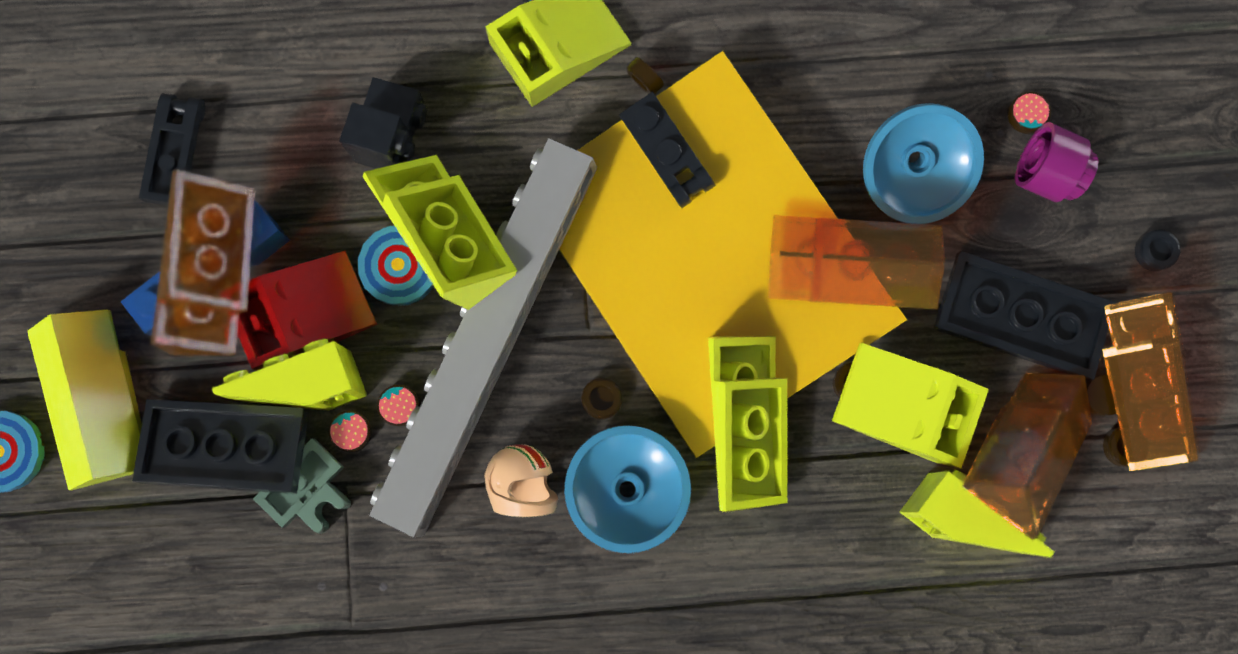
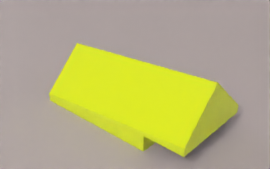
[363,155,517,310]
[27,309,142,491]
[708,336,787,512]

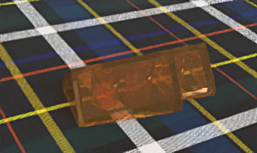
[151,170,255,356]
[768,215,945,310]
[1102,292,1201,471]
[962,373,1092,540]

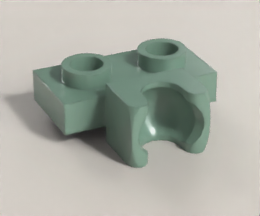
[253,438,351,534]

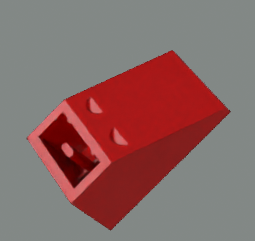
[220,251,377,371]

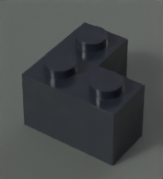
[339,77,427,169]

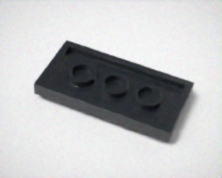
[933,251,1117,381]
[132,399,309,494]

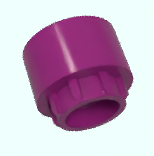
[1015,122,1099,202]

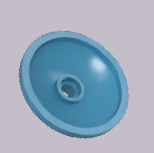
[863,103,984,224]
[565,426,691,553]

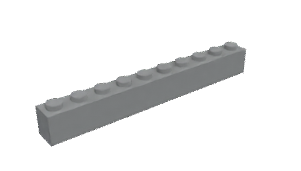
[369,138,597,537]

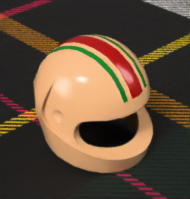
[484,444,558,517]

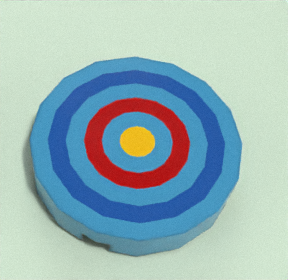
[358,226,434,306]
[0,411,45,493]

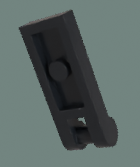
[619,91,716,209]
[139,93,205,208]

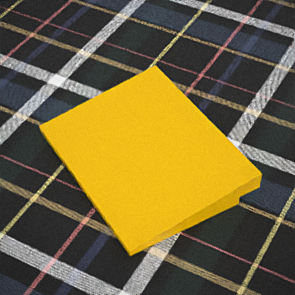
[559,51,907,458]

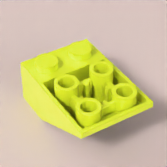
[485,0,631,107]
[212,339,367,411]
[832,343,989,468]
[900,470,1055,557]

